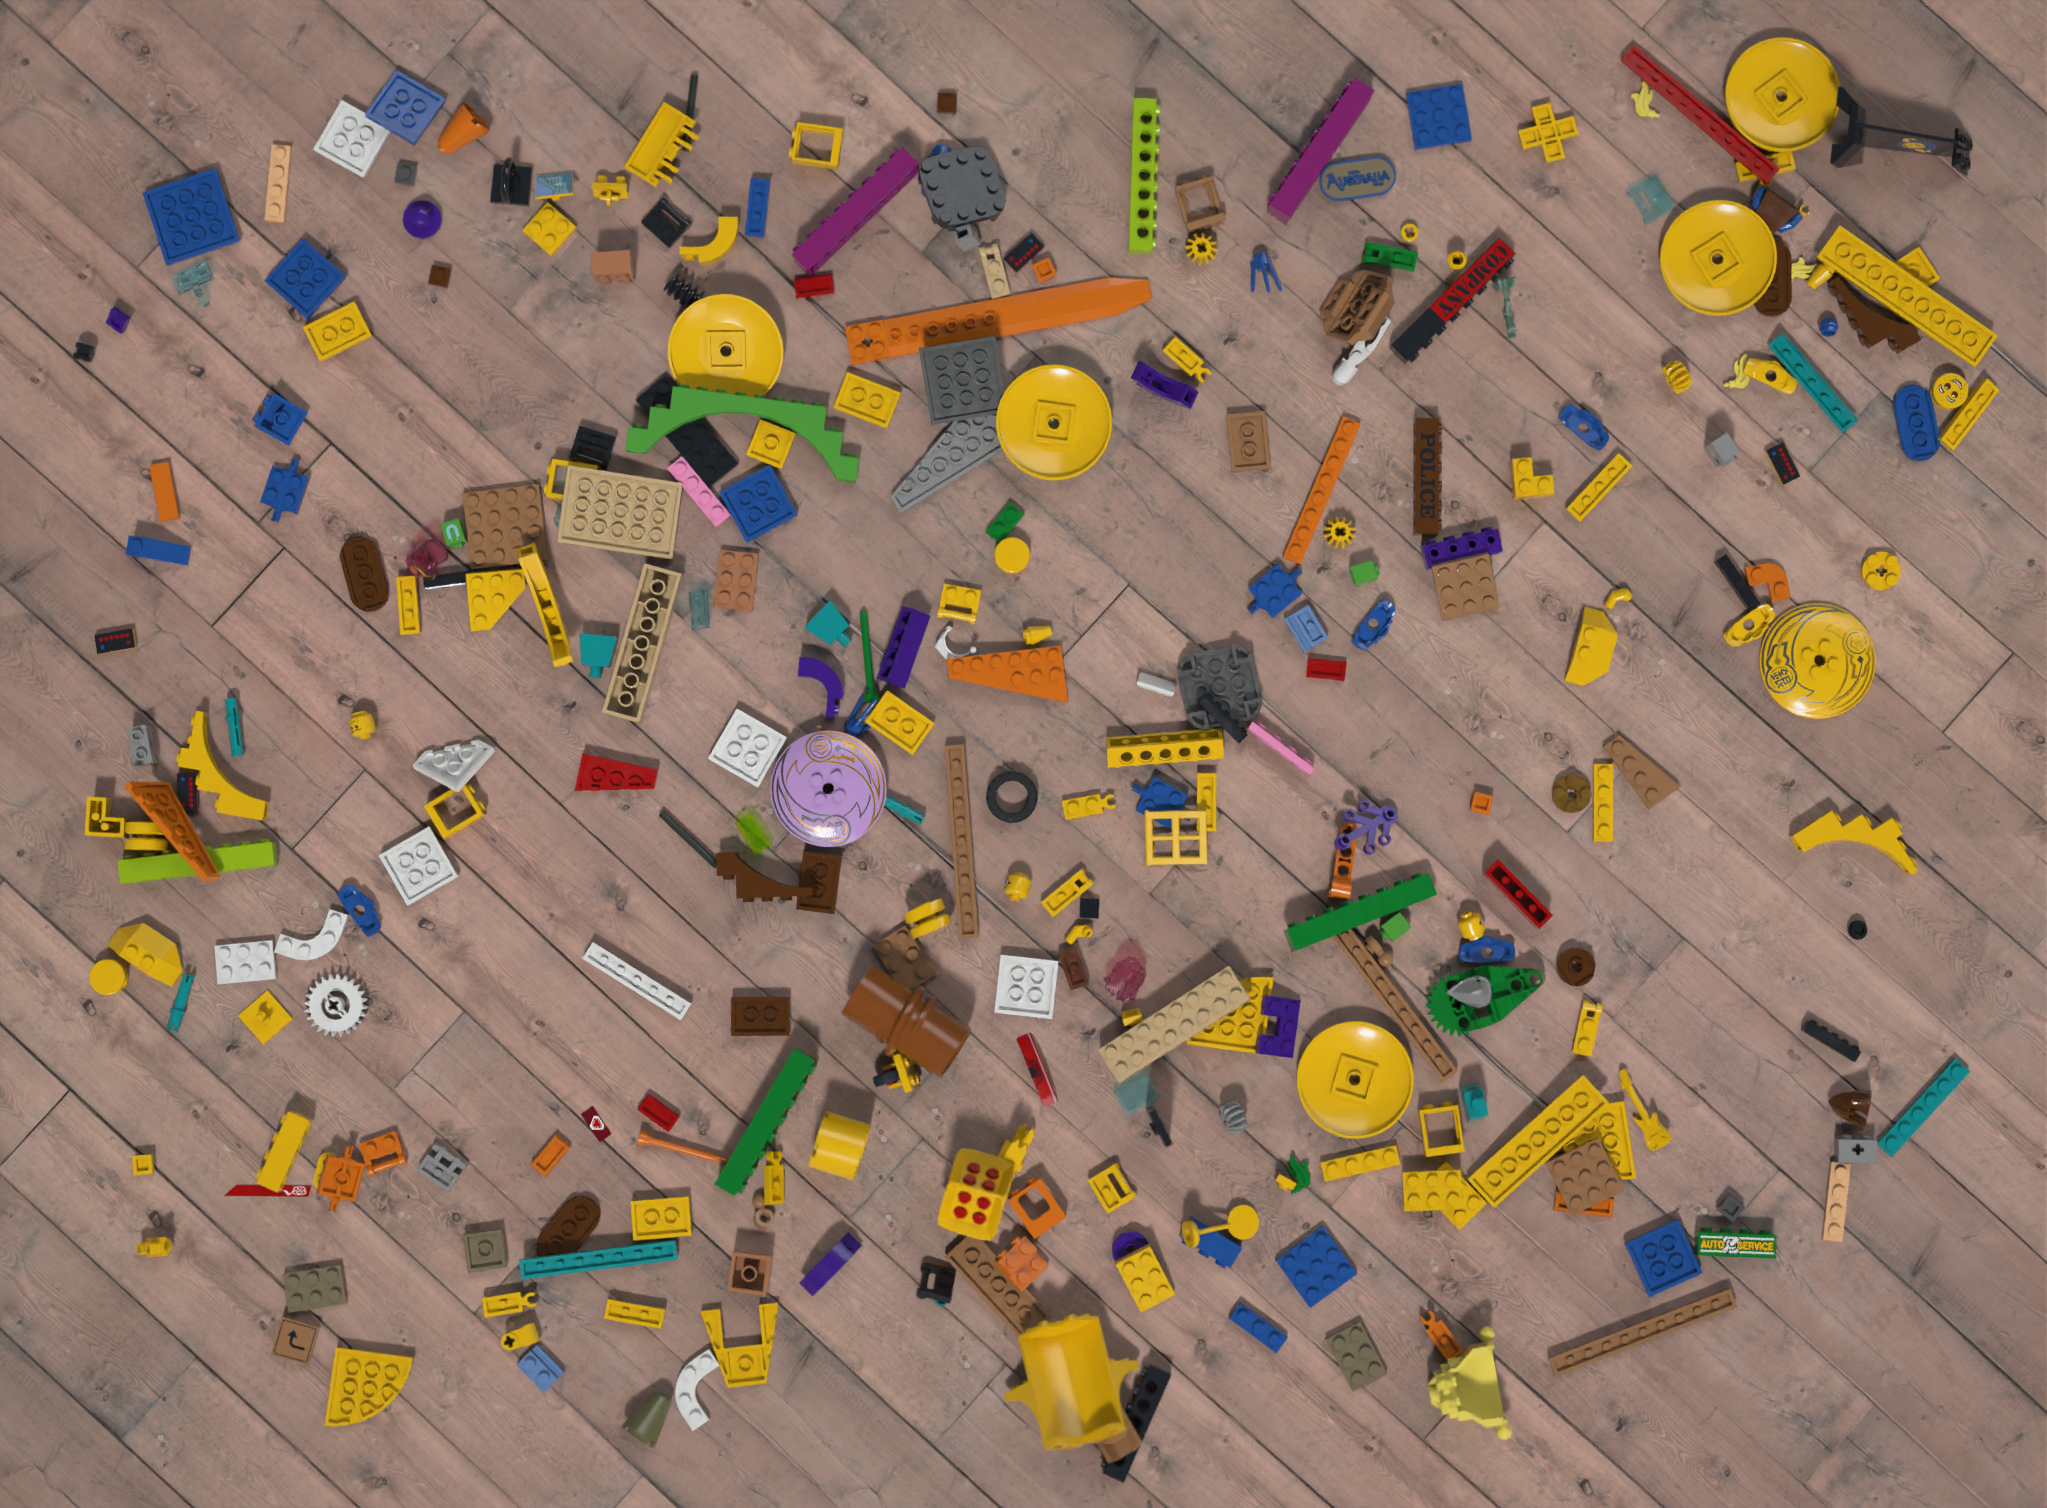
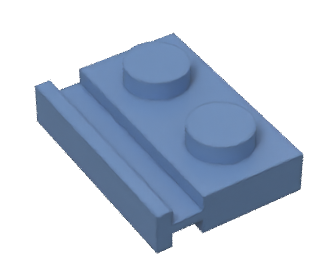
[1284,605,1328,652]
[517,1344,565,1392]

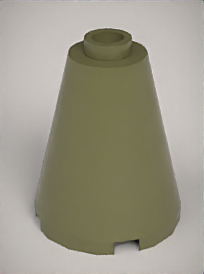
[621,1391,671,1448]

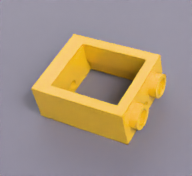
[789,122,844,170]
[424,783,486,840]
[1417,1101,1465,1157]

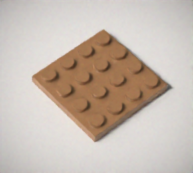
[462,484,549,570]

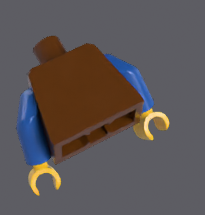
[1751,180,1810,233]

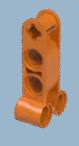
[1328,823,1357,901]

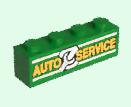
[1694,1227,1777,1259]

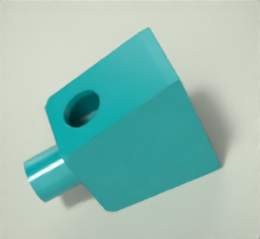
[805,601,852,648]
[579,633,619,679]
[1459,1082,1489,1123]

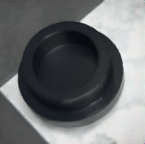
[1847,920,1867,940]

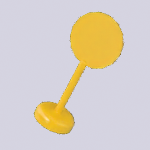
[1182,1205,1259,1248]

